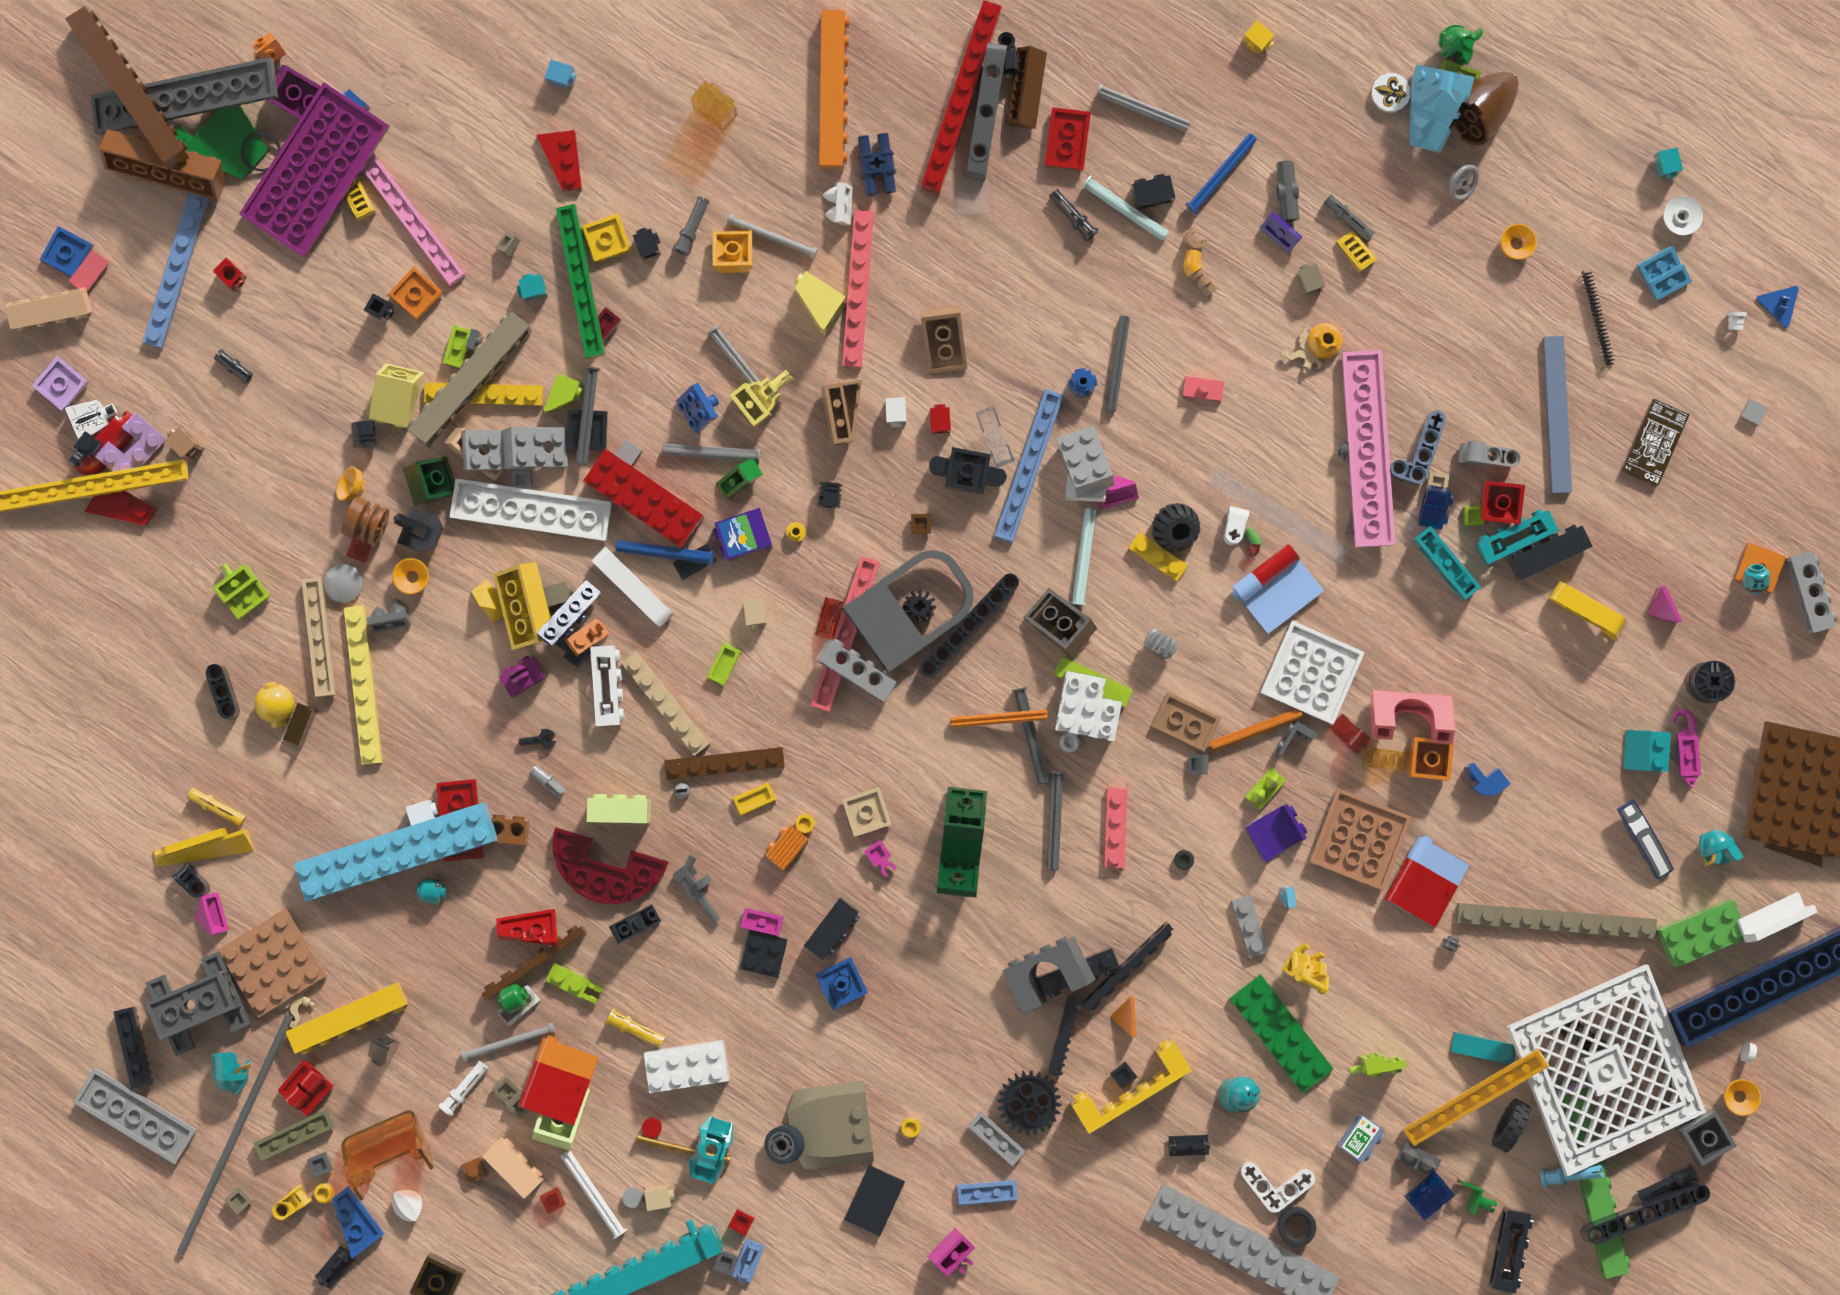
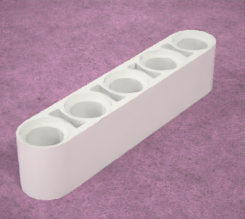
[591,547,673,628]

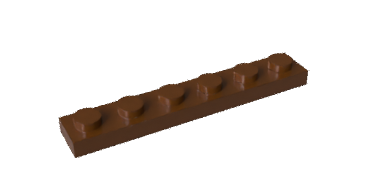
[664,747,785,780]
[482,925,587,1000]

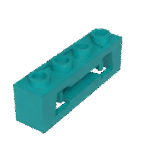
[1474,508,1559,566]
[1411,526,1481,601]

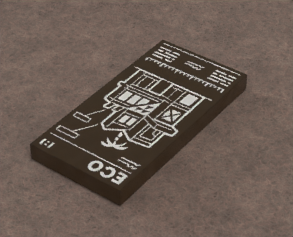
[1621,399,1690,486]

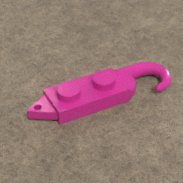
[1672,709,1701,788]

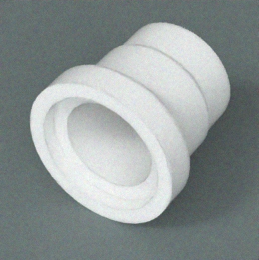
[1727,312,1747,330]

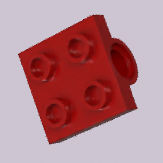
[278,1059,335,1116]

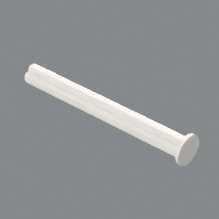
[561,1151,627,1239]

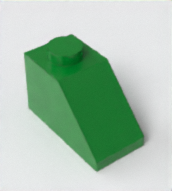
[716,458,763,499]

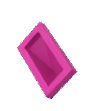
[1100,475,1139,509]
[1648,585,1682,624]
[195,892,229,935]

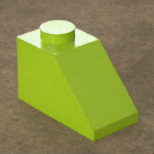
[544,374,583,414]

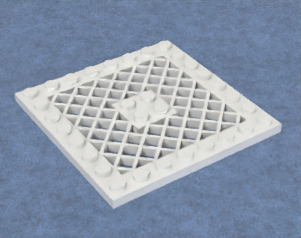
[1506,965,1706,1176]

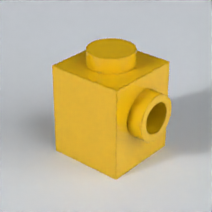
[1242,20,1275,54]

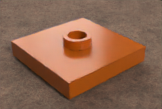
[387,266,444,322]
[1734,542,1786,593]

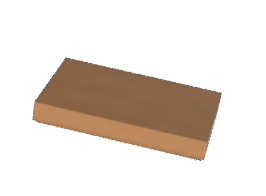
[1151,692,1221,753]

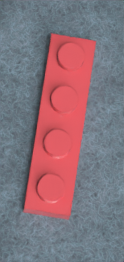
[1104,788,1127,868]

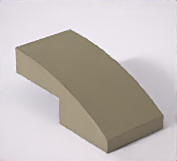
[491,1074,530,1119]

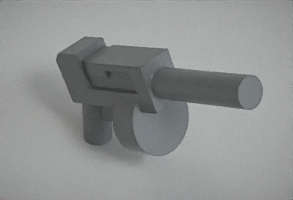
[673,854,721,923]

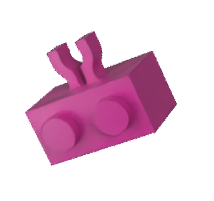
[927,1228,975,1277]

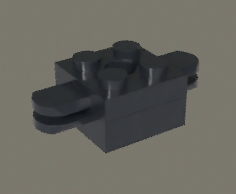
[929,447,1007,495]

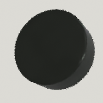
[1174,850,1194,870]

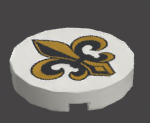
[1371,73,1411,113]

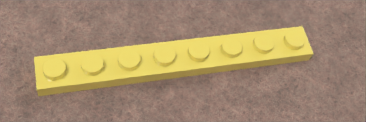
[344,606,383,765]

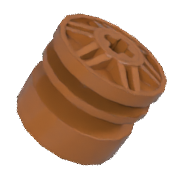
[341,496,390,547]

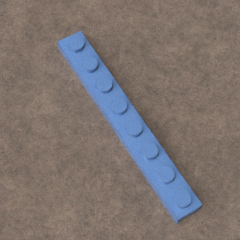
[142,193,209,349]

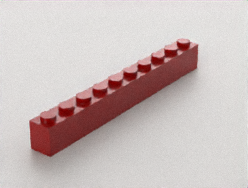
[921,0,1002,195]

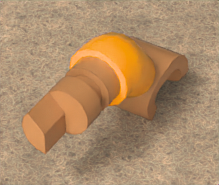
[1183,228,1217,297]

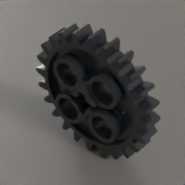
[997,1070,1062,1135]

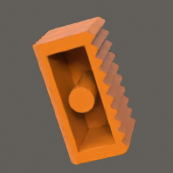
[765,825,809,871]

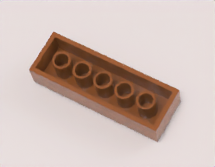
[99,129,226,201]

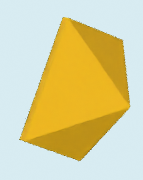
[471,580,504,623]

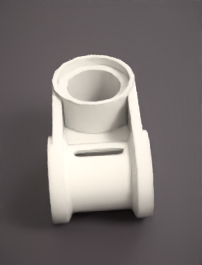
[1223,506,1249,546]

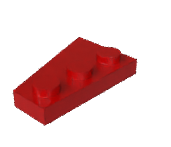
[536,130,582,191]
[84,491,157,526]
[496,909,559,946]

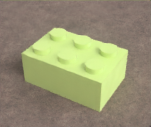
[587,794,651,823]

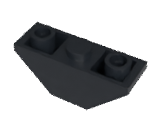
[609,904,661,944]

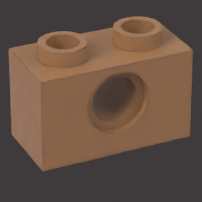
[165,427,205,462]

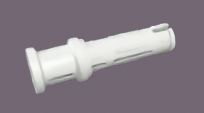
[438,1060,489,1117]

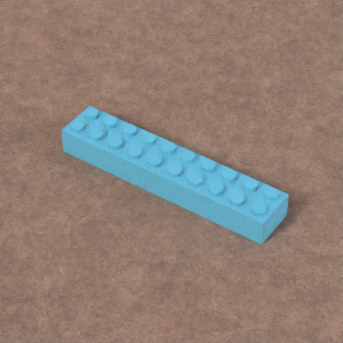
[294,803,498,902]

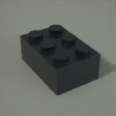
[804,897,860,960]

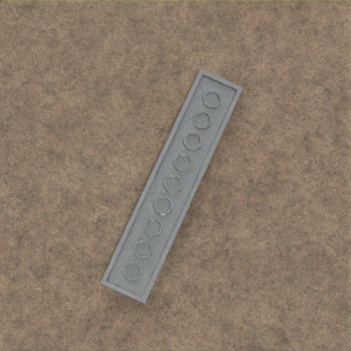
[1145,1183,1341,1295]

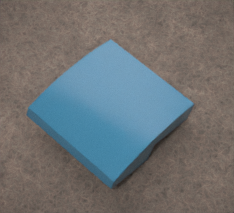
[1636,246,1692,300]

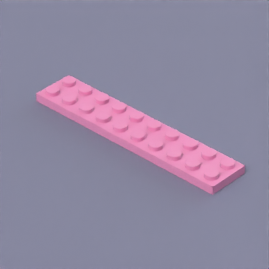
[1341,350,1395,548]

